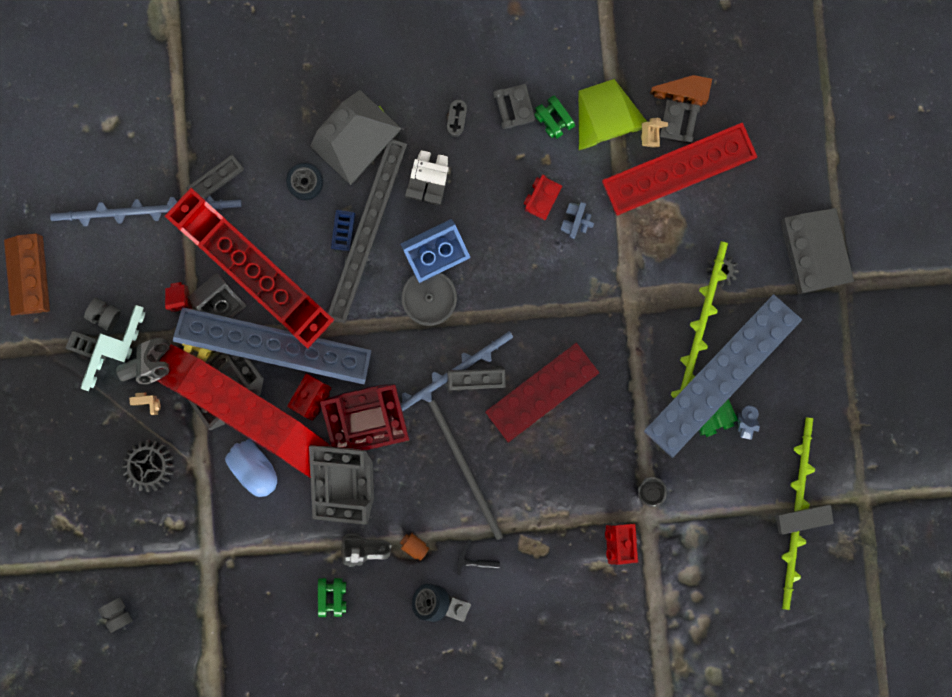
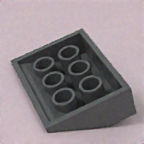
[780,208,854,295]

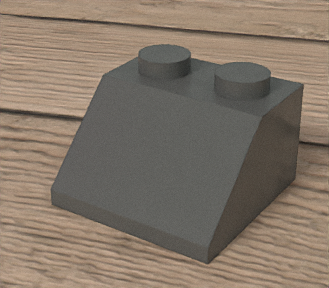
[188,272,247,318]

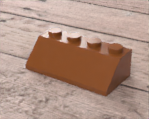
[4,233,50,316]

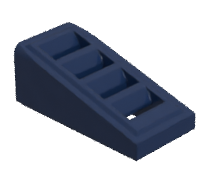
[331,210,356,252]

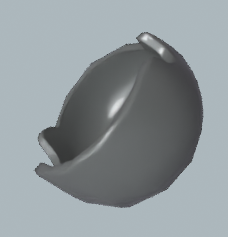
[638,477,667,507]

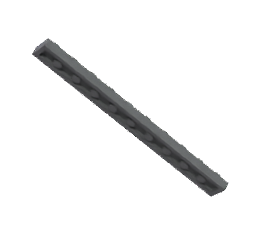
[328,139,408,324]

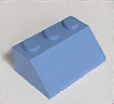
[400,219,471,283]

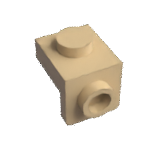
[641,118,668,148]
[130,392,161,415]

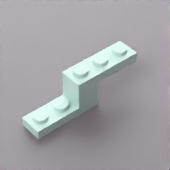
[80,305,145,391]

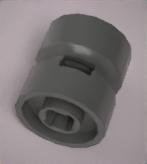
[84,297,121,332]
[98,597,133,633]

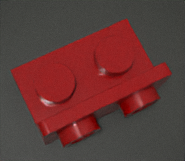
[524,174,562,220]
[287,373,331,421]
[605,524,638,565]

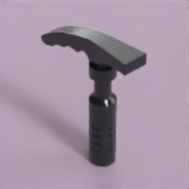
[457,540,500,575]

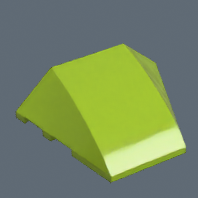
[578,79,647,151]

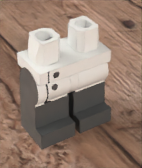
[405,150,449,206]

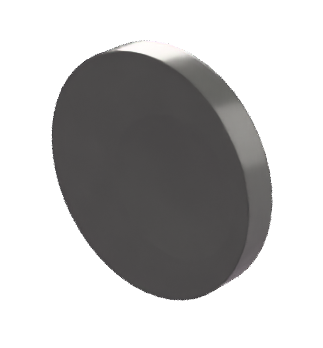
[402,273,457,326]

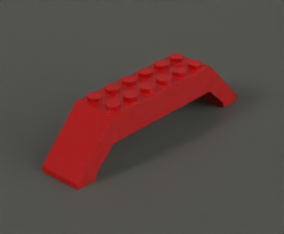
[165,188,334,349]
[157,344,332,478]

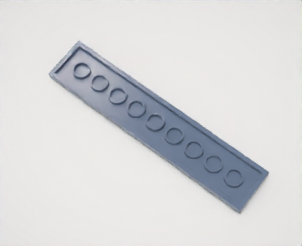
[644,294,802,458]
[173,307,371,384]

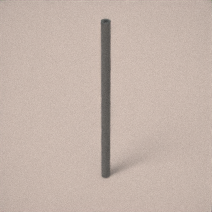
[428,399,503,540]

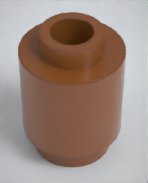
[400,533,429,561]

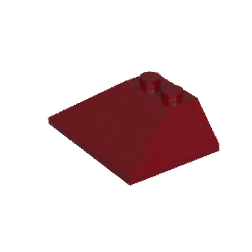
[320,384,410,450]

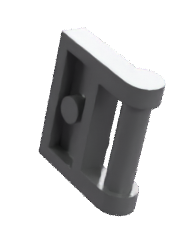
[493,84,535,129]
[660,100,700,144]

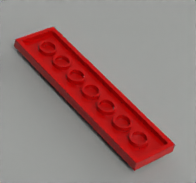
[602,122,757,216]

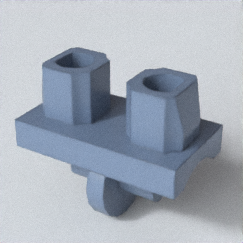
[561,202,594,239]
[736,405,760,440]

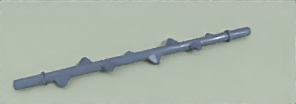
[50,196,242,226]
[401,331,513,412]

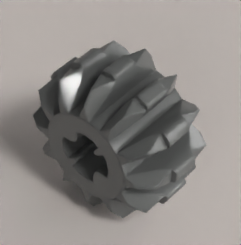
[706,255,739,287]

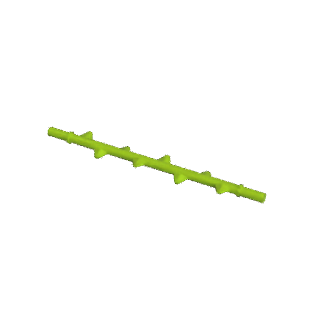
[671,241,728,399]
[782,417,815,610]

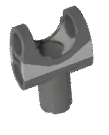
[116,338,170,384]

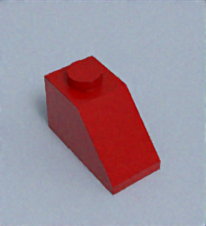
[165,282,192,312]

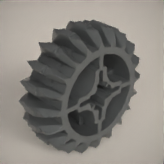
[121,440,175,492]

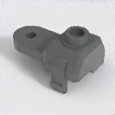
[341,533,391,567]

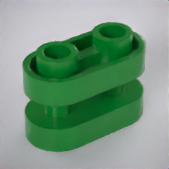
[534,95,575,139]
[318,578,346,617]

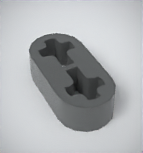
[447,100,467,137]

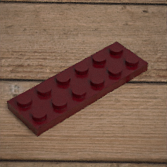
[485,343,599,442]

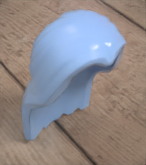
[225,439,277,497]

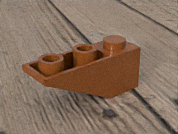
[650,75,712,107]

